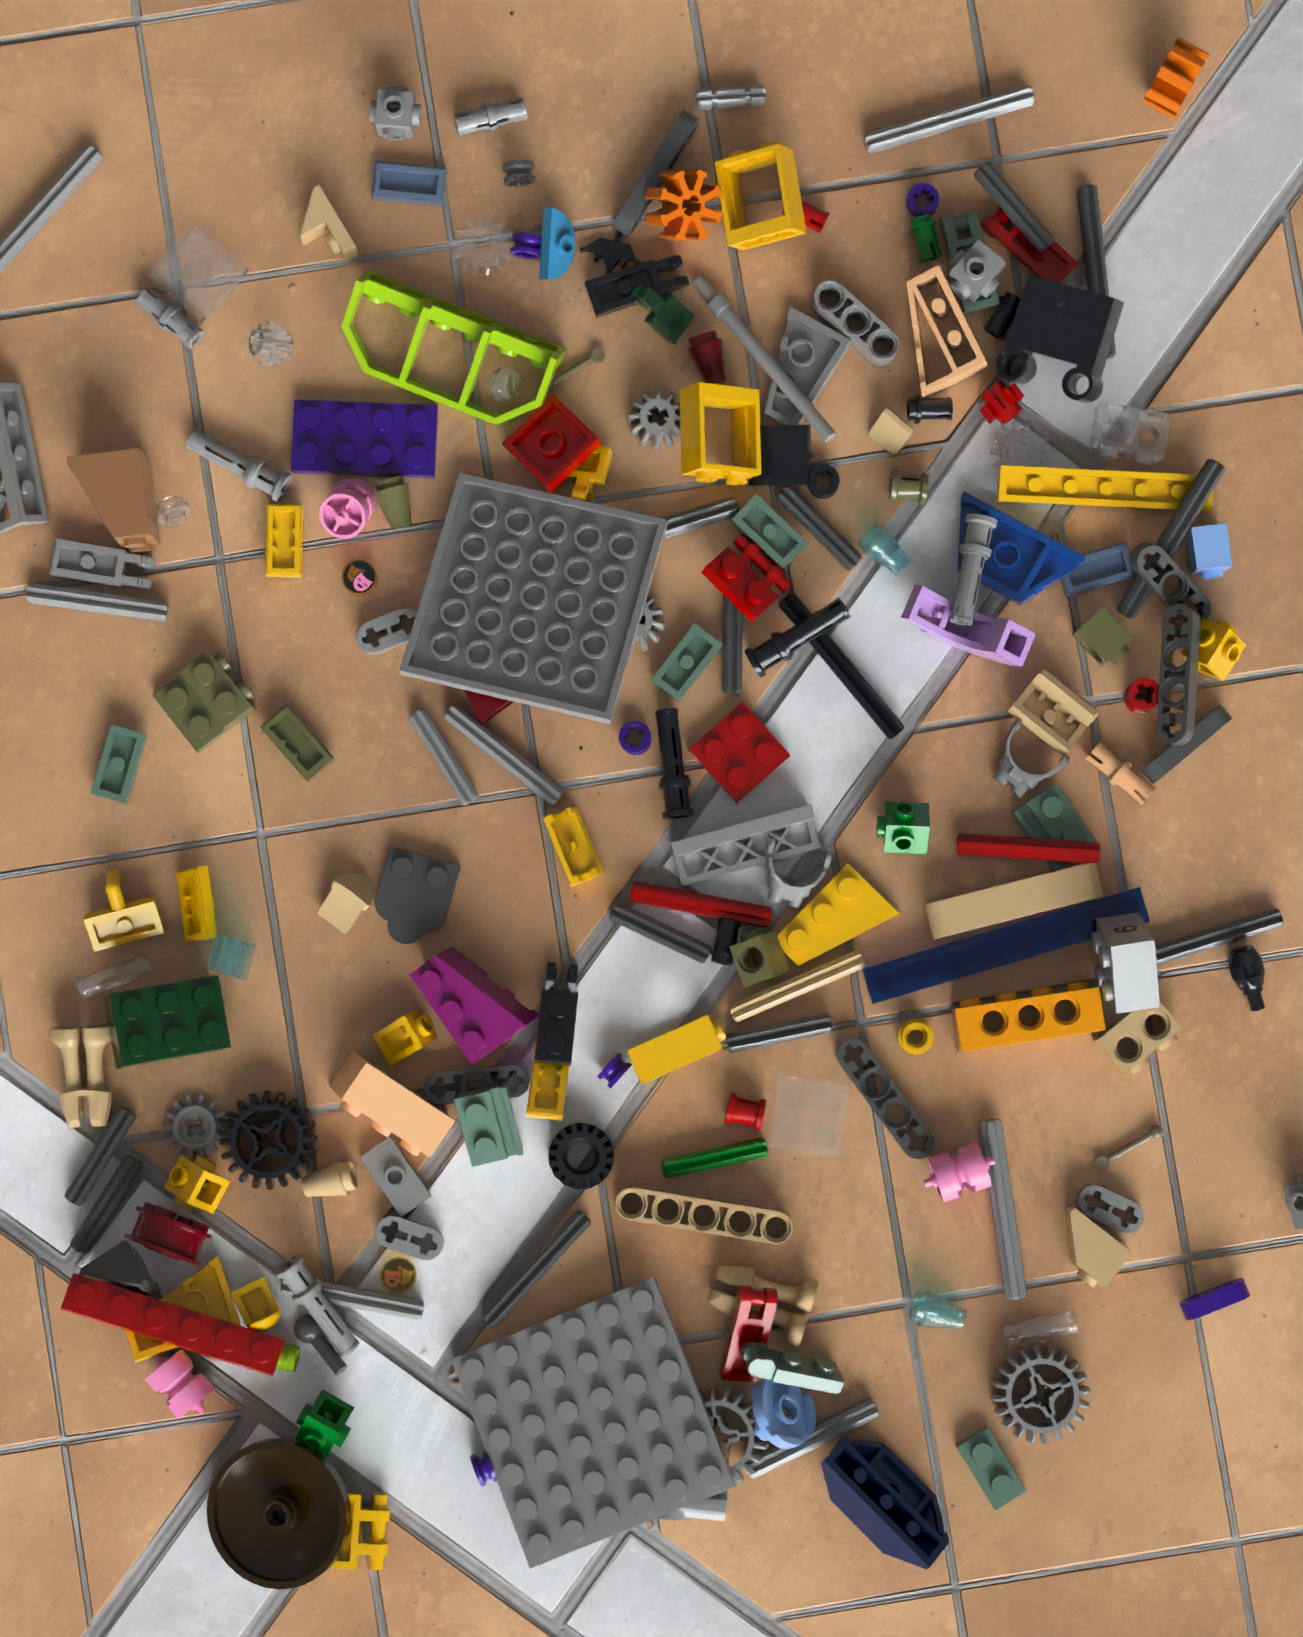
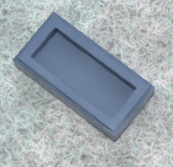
[372,161,447,206]
[1061,542,1136,597]

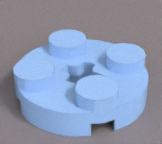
[751,1379,816,1449]

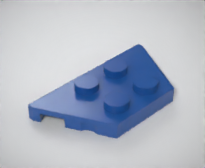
[958,491,1085,605]

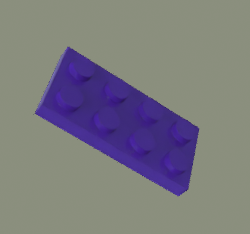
[291,400,438,478]

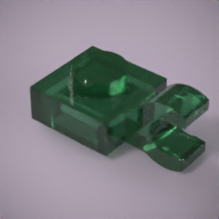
[630,284,695,344]

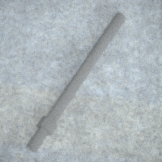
[692,275,837,442]

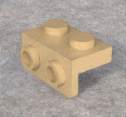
[1007,669,1098,757]

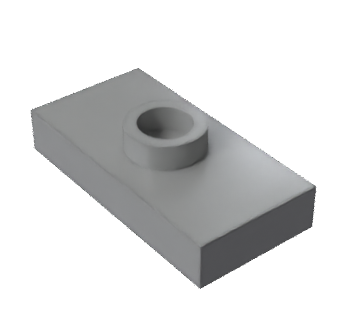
[360,1136,432,1217]

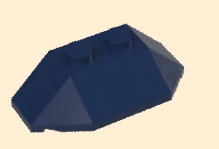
[821,1436,949,1569]

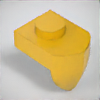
[231,1276,282,1332]

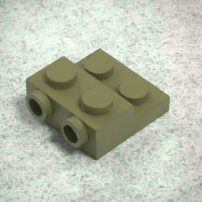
[153,650,255,753]

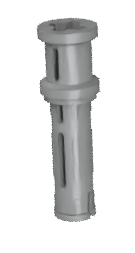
[186,429,293,503]
[950,514,998,626]
[274,1253,359,1357]

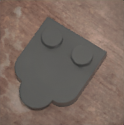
[375,846,461,944]

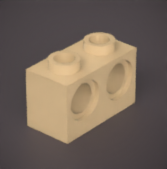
[1093,1001,1182,1075]

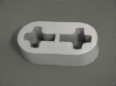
[356,608,417,655]
[1076,1184,1144,1233]
[376,1215,444,1260]

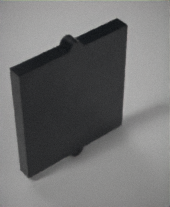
[750,425,814,486]

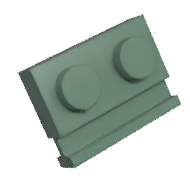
[1011,783,1097,872]
[454,1083,523,1167]

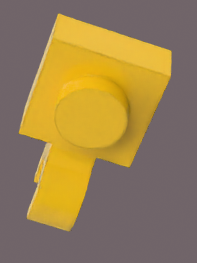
[568,446,613,503]

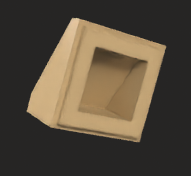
[868,408,914,456]

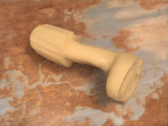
[49,1024,112,1128]
[708,1265,819,1347]

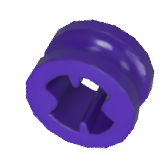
[906,183,939,217]
[510,233,541,260]
[619,721,652,755]
[597,1053,632,1089]
[470,1450,497,1487]

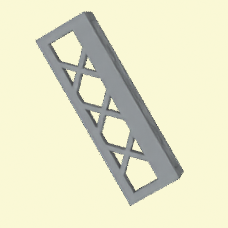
[0,382,49,533]
[670,804,821,887]

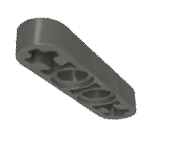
[613,110,699,237]
[1157,604,1201,746]
[836,1038,935,1159]

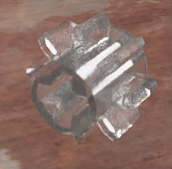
[249,321,294,367]

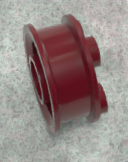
[124,1202,212,1267]

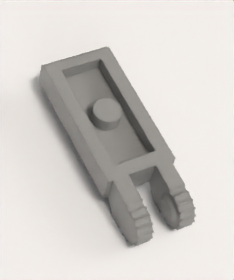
[49,539,156,590]

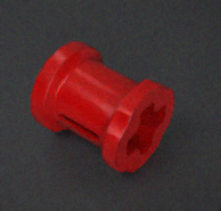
[1123,678,1159,714]
[724,1092,766,1131]

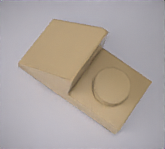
[300,185,358,261]

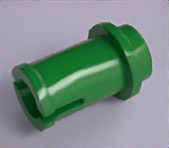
[908,214,943,262]

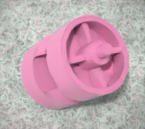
[319,478,376,539]
[924,1141,995,1203]
[145,1349,215,1419]

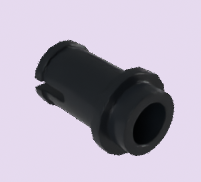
[983,292,1020,340]
[907,395,953,424]
[709,919,741,966]

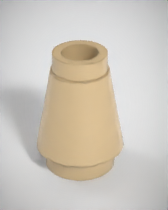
[301,1159,358,1198]

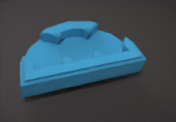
[539,207,575,279]

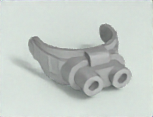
[993,720,1070,798]
[765,836,832,908]

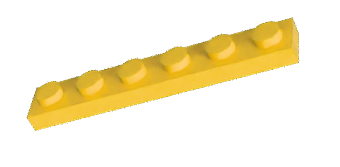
[996,465,1213,511]

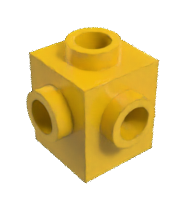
[1181,618,1246,681]
[164,1155,231,1214]

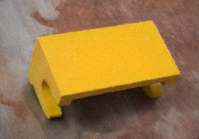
[543,807,604,887]

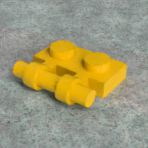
[330,1492,391,1570]

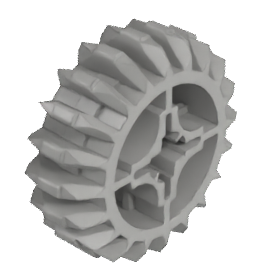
[990,1343,1090,1444]
[700,1387,769,1484]

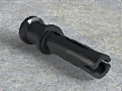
[745,597,851,677]
[655,708,695,819]

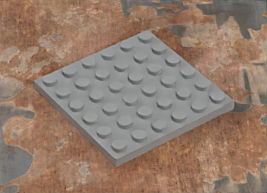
[399,473,668,724]
[451,1277,737,1569]

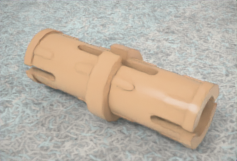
[1086,741,1156,805]

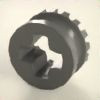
[502,160,535,187]

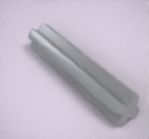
[409,708,478,806]

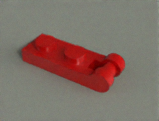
[980,205,1079,283]
[719,1285,778,1383]

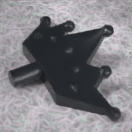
[580,231,640,275]

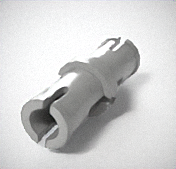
[453,97,528,137]
[136,286,204,349]

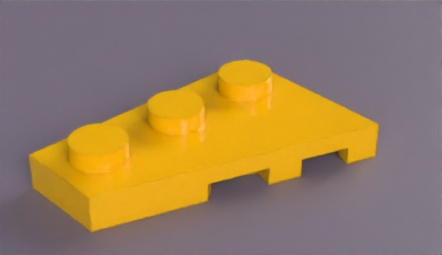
[777,863,900,966]
[124,1256,241,1363]

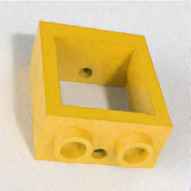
[714,141,807,251]
[679,382,761,485]
[627,1015,726,1084]

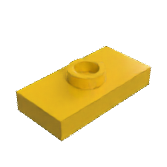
[265,504,304,577]
[176,865,218,943]
[526,1044,569,1121]

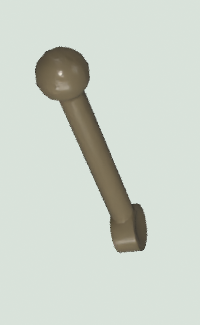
[539,348,605,393]
[1095,1125,1163,1169]

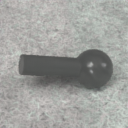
[294,1314,348,1375]

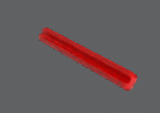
[956,833,1101,864]
[630,881,772,928]

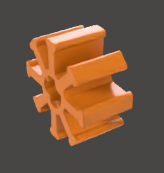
[1143,37,1210,118]
[644,169,723,241]

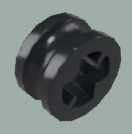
[807,464,840,499]

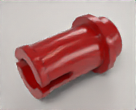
[782,196,830,234]

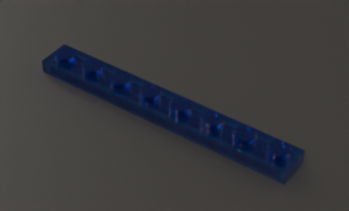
[861,887,1150,1004]

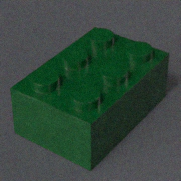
[103,975,231,1069]

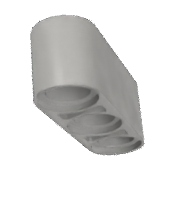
[812,280,899,367]

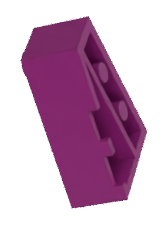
[409,947,541,1064]

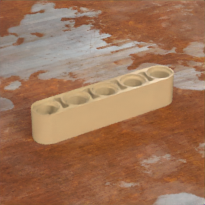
[924,863,1104,940]
[615,1186,793,1244]

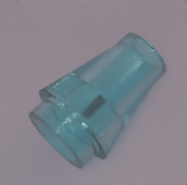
[857,523,911,576]
[909,1290,967,1331]

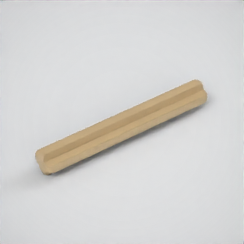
[729,950,865,1022]

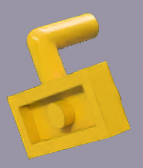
[84,868,165,952]

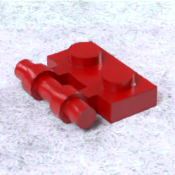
[701,533,793,623]

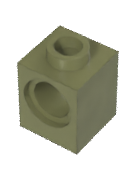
[1072,606,1133,667]
[729,928,790,988]

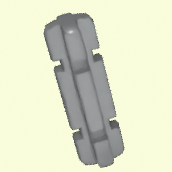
[696,85,766,110]

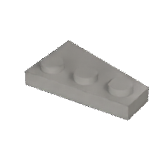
[764,306,852,425]

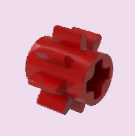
[979,381,1024,426]

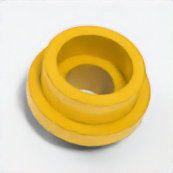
[897,1019,934,1055]

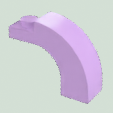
[901,585,1036,667]

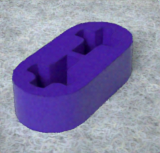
[1179,1278,1250,1320]

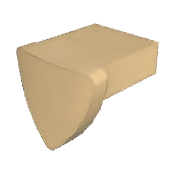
[317,873,373,935]

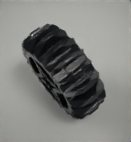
[219,1091,319,1190]

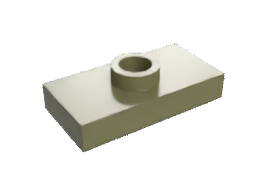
[260,704,335,782]

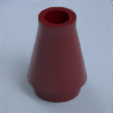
[687,331,726,384]

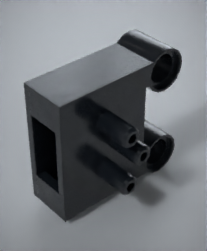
[996,275,1124,403]

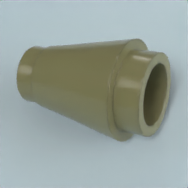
[373,475,412,530]

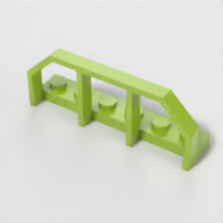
[341,270,567,425]

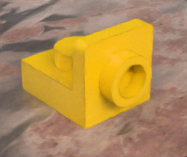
[372,1008,438,1066]

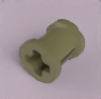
[889,470,929,505]

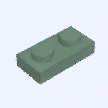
[731,494,808,569]
[651,623,723,702]
[90,724,148,804]
[955,1426,1026,1510]

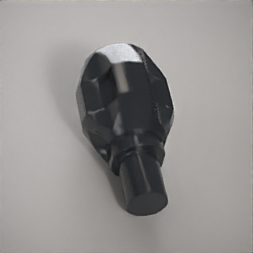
[1228,945,1265,1011]

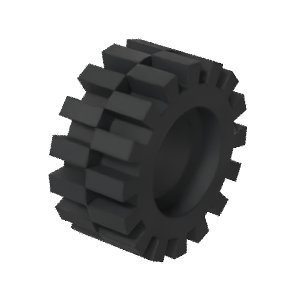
[548,1123,614,1190]

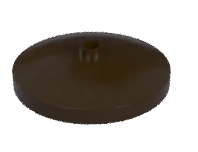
[207,1438,351,1589]

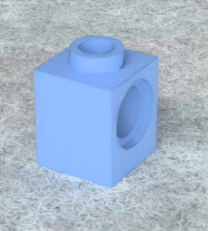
[1185,523,1233,580]

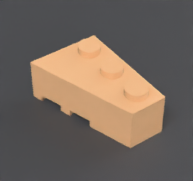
[906,265,988,398]
[329,1050,455,1158]

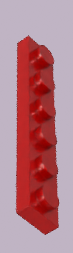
[61,1273,285,1377]

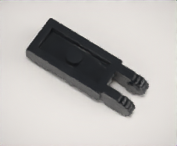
[585,255,690,318]
[535,962,578,1066]

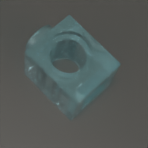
[206,933,256,980]

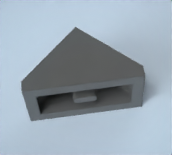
[79,1240,159,1299]

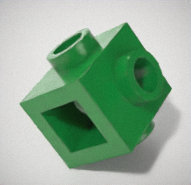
[876,801,930,854]
[295,1389,354,1457]

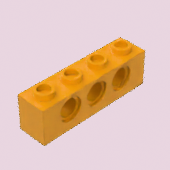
[951,981,1106,1052]

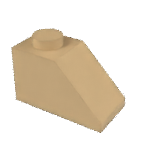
[1065,1206,1132,1288]

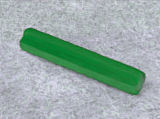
[661,1137,768,1178]

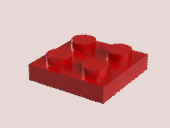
[501,394,602,493]
[689,702,791,804]

